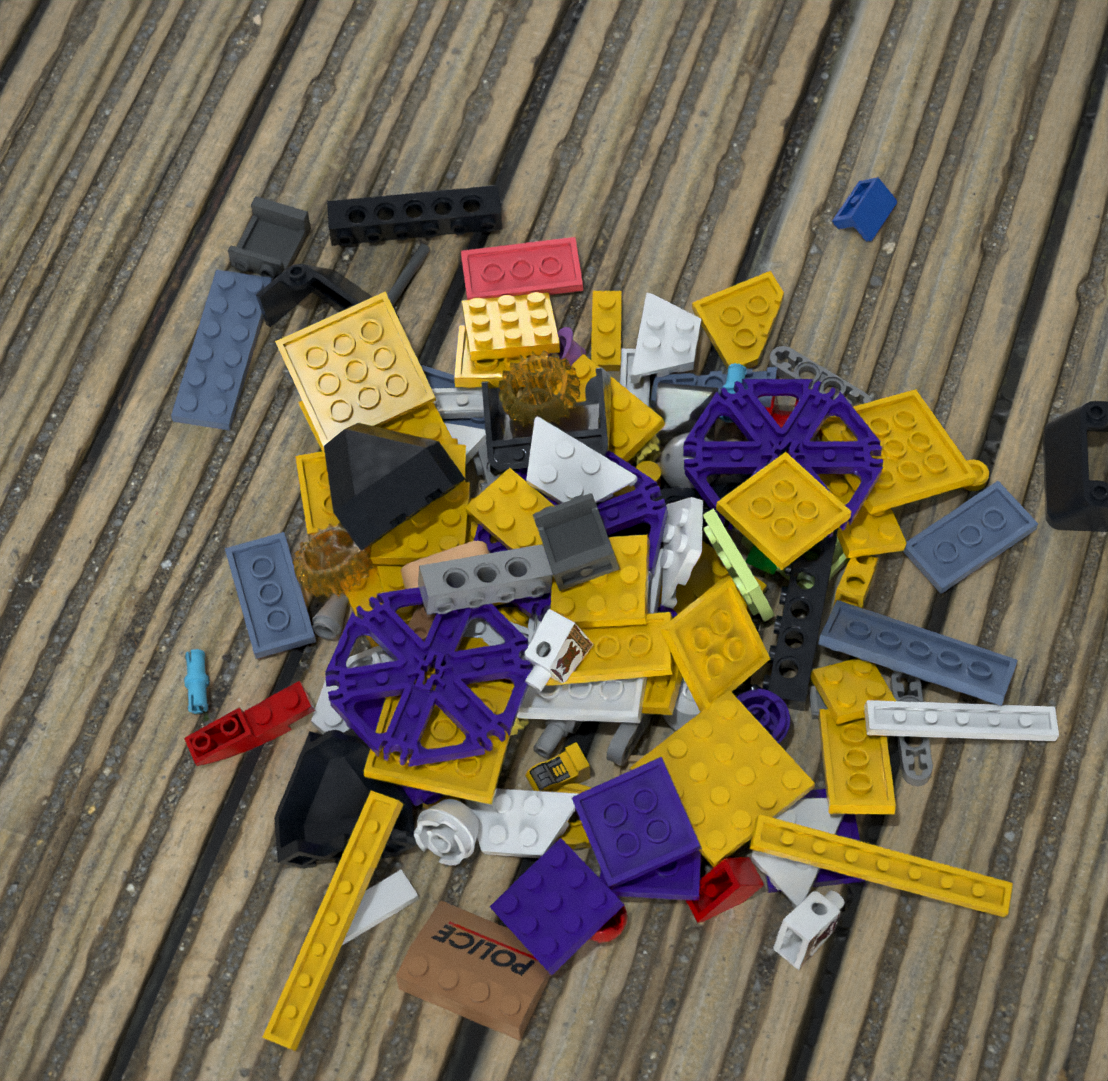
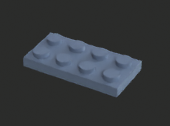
[903,481,1038,594]
[225,532,316,659]

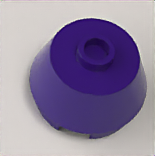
[736,689,790,743]

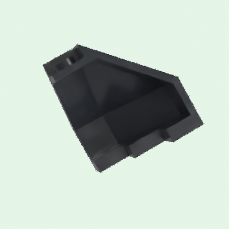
[324,423,466,551]
[274,728,416,869]

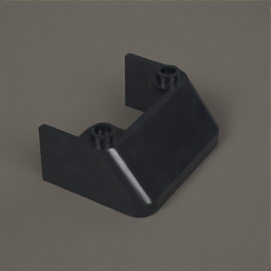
[256,264,401,327]
[1043,401,1108,532]

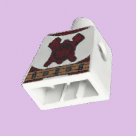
[525,609,593,692]
[773,891,844,970]

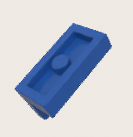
[832,177,897,242]

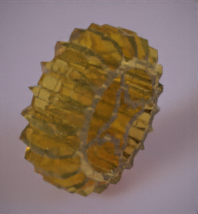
[498,350,581,428]
[292,522,375,599]

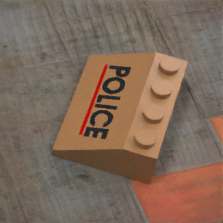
[396,901,551,1041]

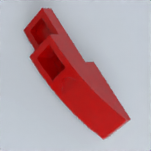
[184,681,316,766]

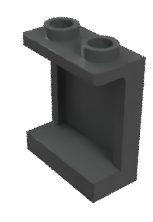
[228,196,311,280]
[533,493,620,591]

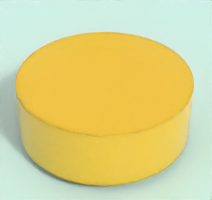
[963,459,989,491]

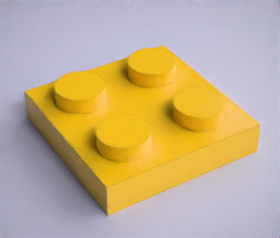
[811,658,896,724]

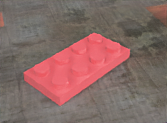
[461,237,583,300]

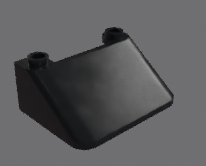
[482,367,612,471]

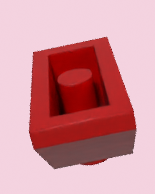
[686,857,765,923]

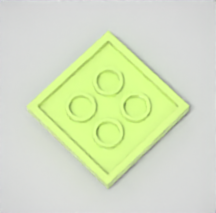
[703,509,775,622]

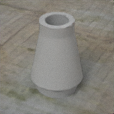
[312,592,349,639]

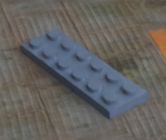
[171,270,273,431]
[818,600,1018,706]

